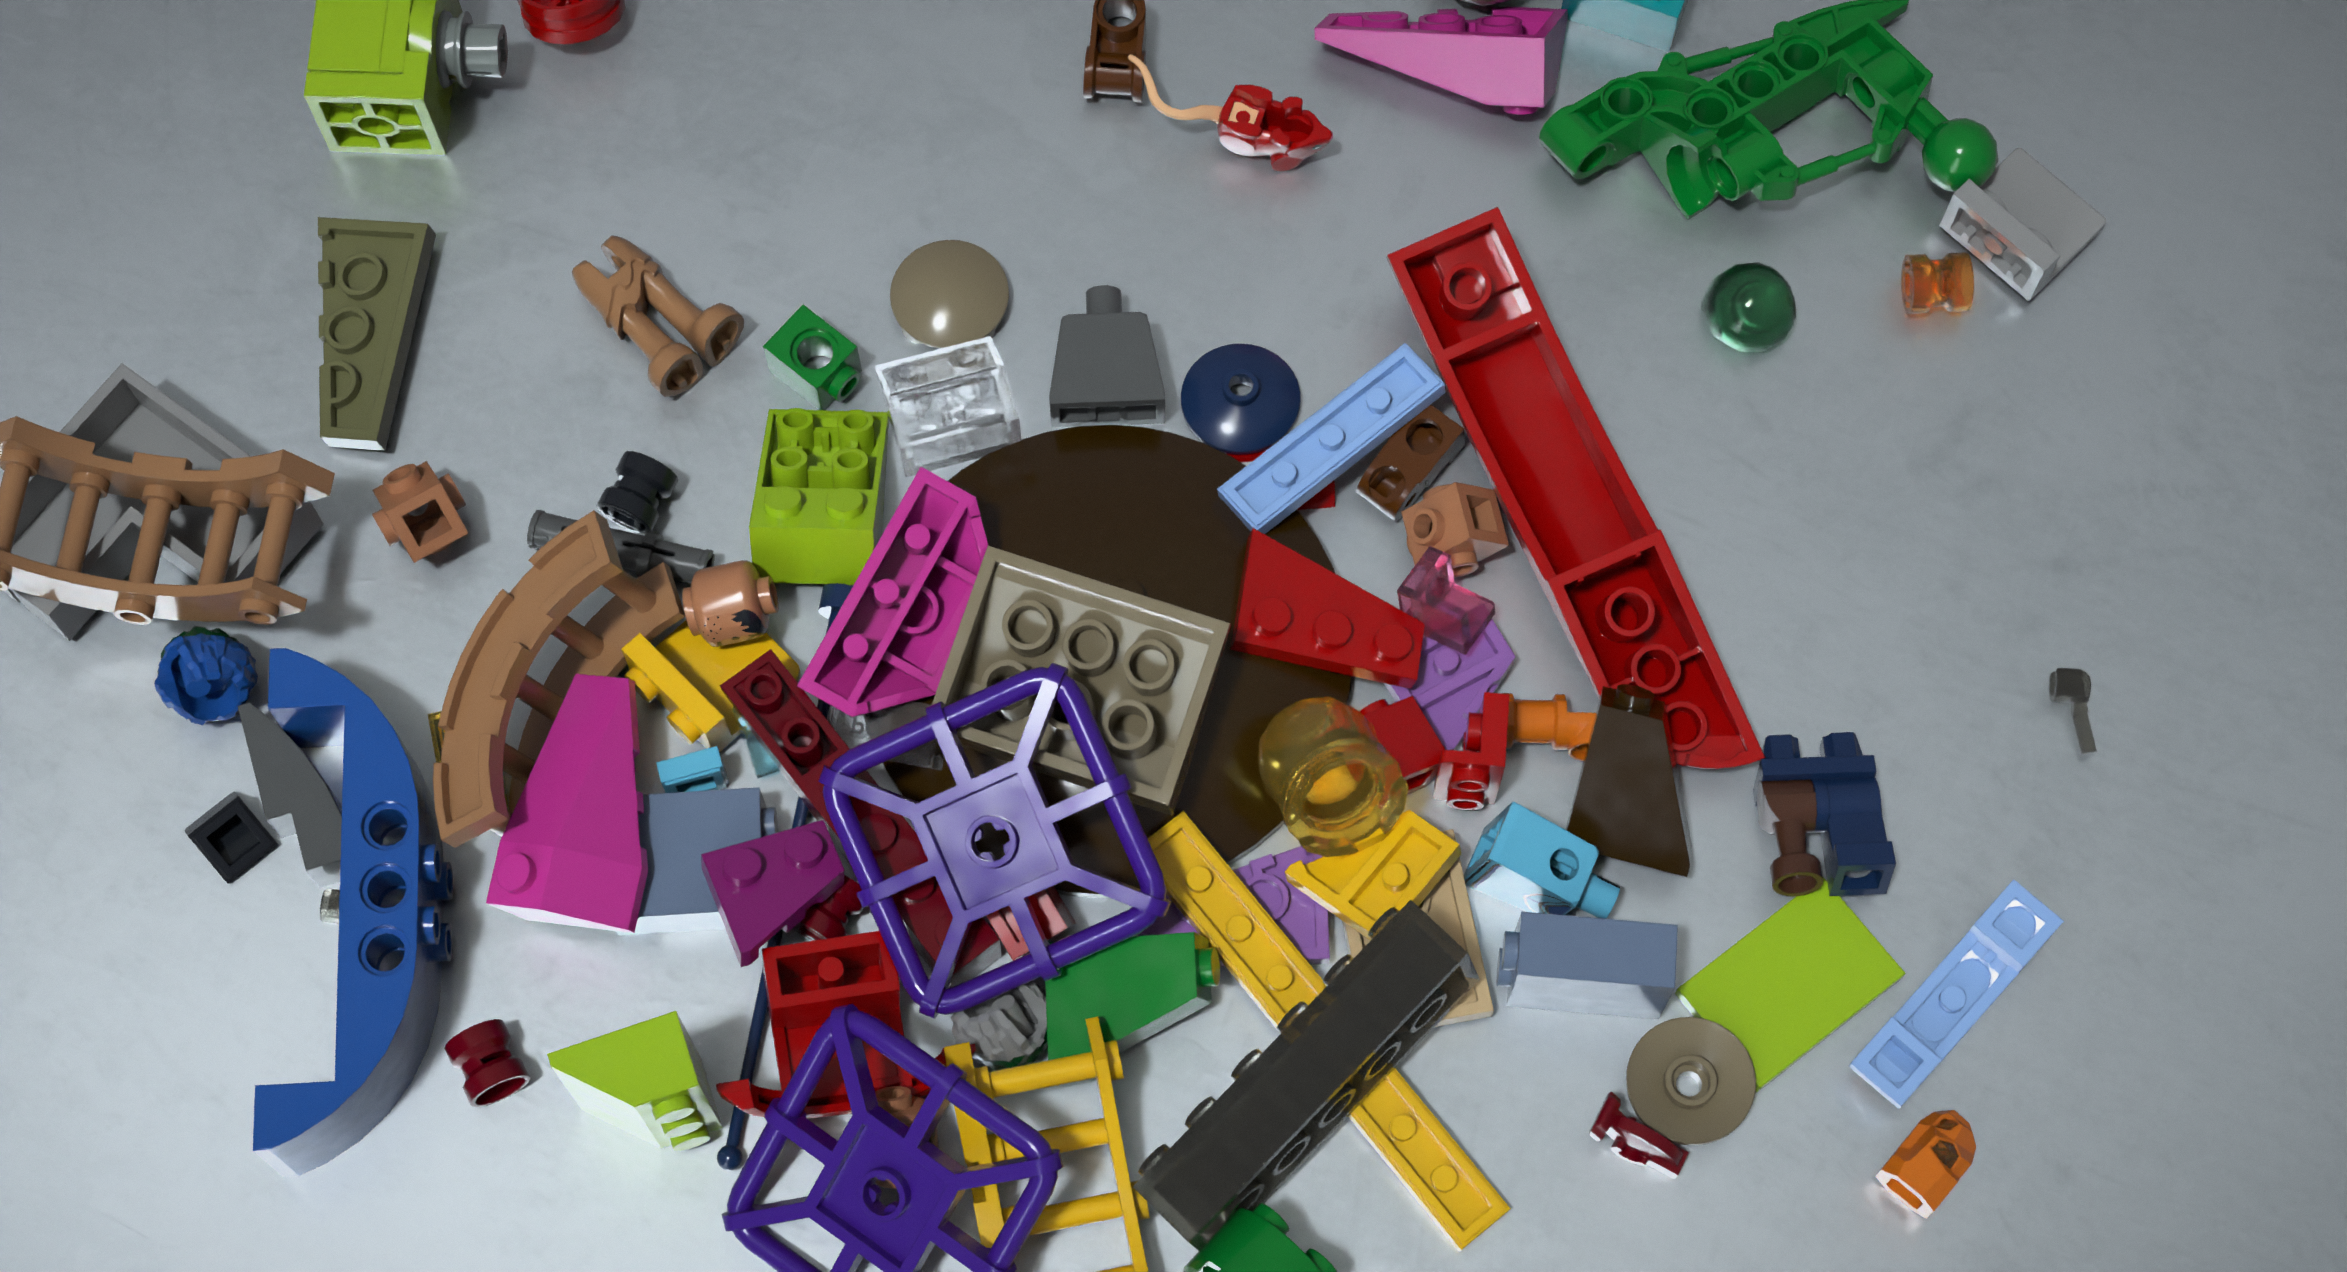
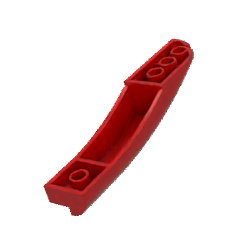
[1386,207,1765,769]

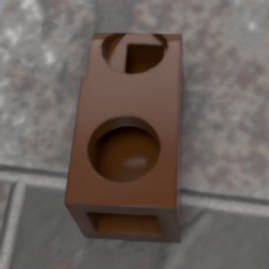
[1356,405,1465,522]

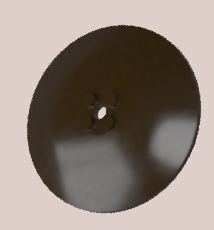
[865,425,1351,898]

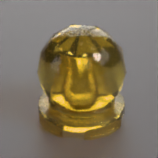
[1257,696,1408,857]

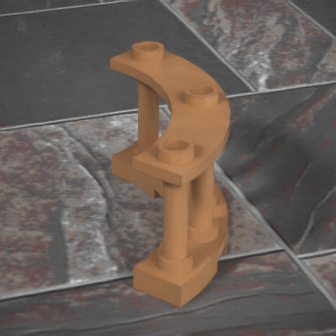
[0,416,335,625]
[433,510,685,848]

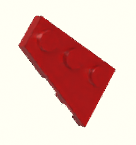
[1230,528,1425,689]

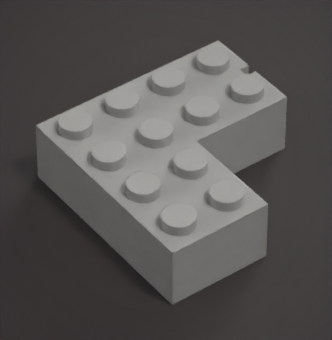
[3,363,324,641]

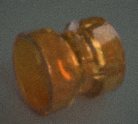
[1901,252,1974,314]

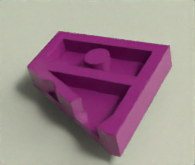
[701,820,845,967]

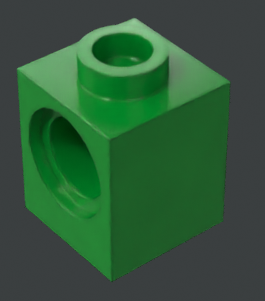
[763,304,862,410]

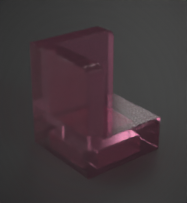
[1397,546,1496,655]

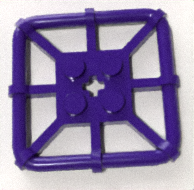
[819,663,1171,1019]
[721,1004,1064,1272]

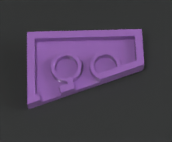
[1138,835,1330,966]

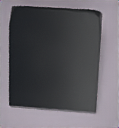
[184,791,278,884]

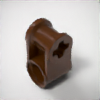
[1083,0,1146,103]

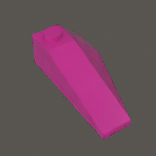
[1314,7,1568,115]

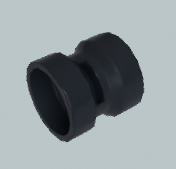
[596,451,678,534]

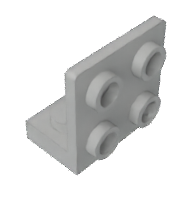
[1939,148,2106,301]

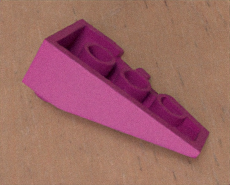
[486,674,648,933]

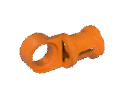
[1502,693,1596,761]

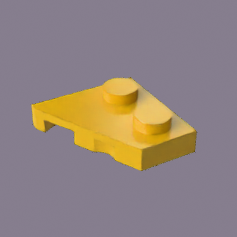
[1285,810,1461,949]

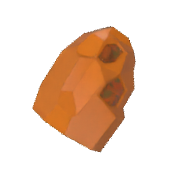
[1875,1110,1976,1219]

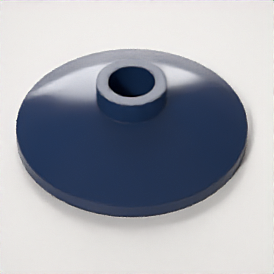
[1181,344,1301,455]

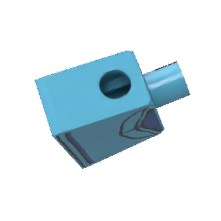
[1464,802,1620,919]

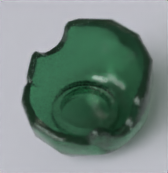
[1701,262,1796,353]

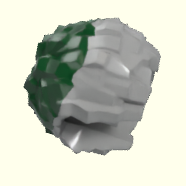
[950,981,1047,1070]

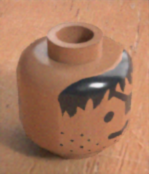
[682,560,779,647]

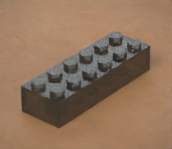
[1133,900,1480,1251]

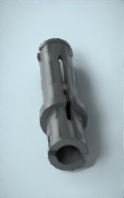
[527,510,715,584]

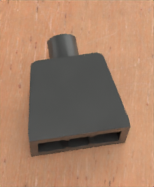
[1049,285,1165,428]

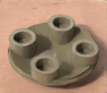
[890,240,1009,349]

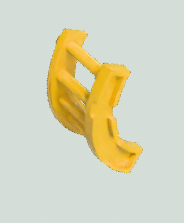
[944,1016,1150,1272]

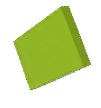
[1675,876,1906,1093]

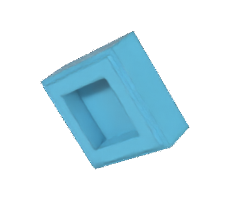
[656,746,730,793]

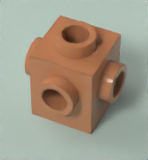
[372,461,468,563]
[1401,482,1509,578]

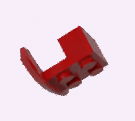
[716,931,976,1118]

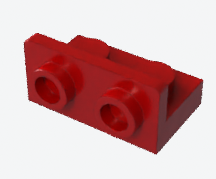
[1433,692,1510,810]

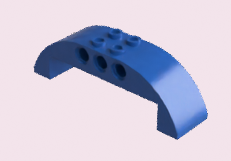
[253,648,453,1177]

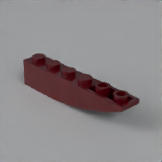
[720,649,1002,988]

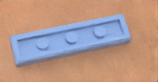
[1217,343,1445,534]

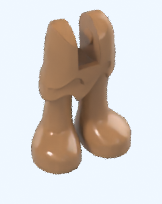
[572,235,744,397]

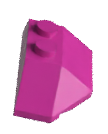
[797,467,989,717]

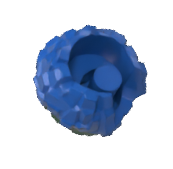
[154,626,258,725]

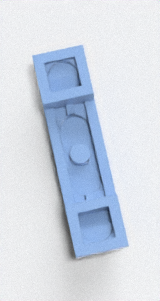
[1849,880,2064,1109]

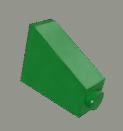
[1045,932,1220,1060]

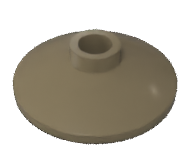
[1626,1017,1756,1146]

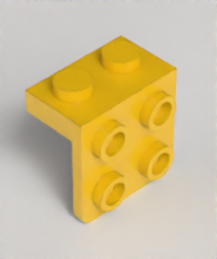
[621,620,801,752]

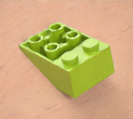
[749,408,889,585]

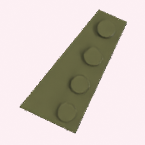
[318,217,436,451]

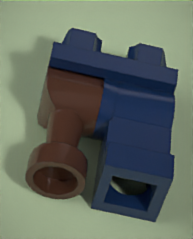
[1753,732,1896,896]

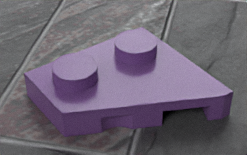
[1384,606,1516,750]

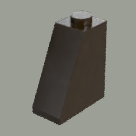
[1566,684,1692,877]

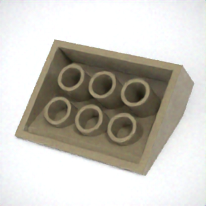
[932,546,1231,816]

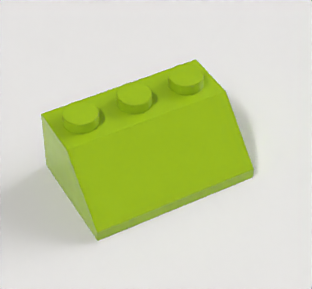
[547,1011,723,1151]

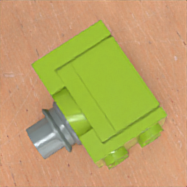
[304,0,508,155]

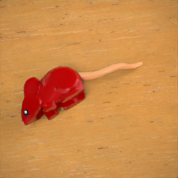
[1128,54,1333,172]

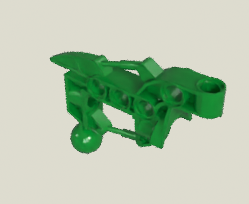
[1539,0,1998,220]

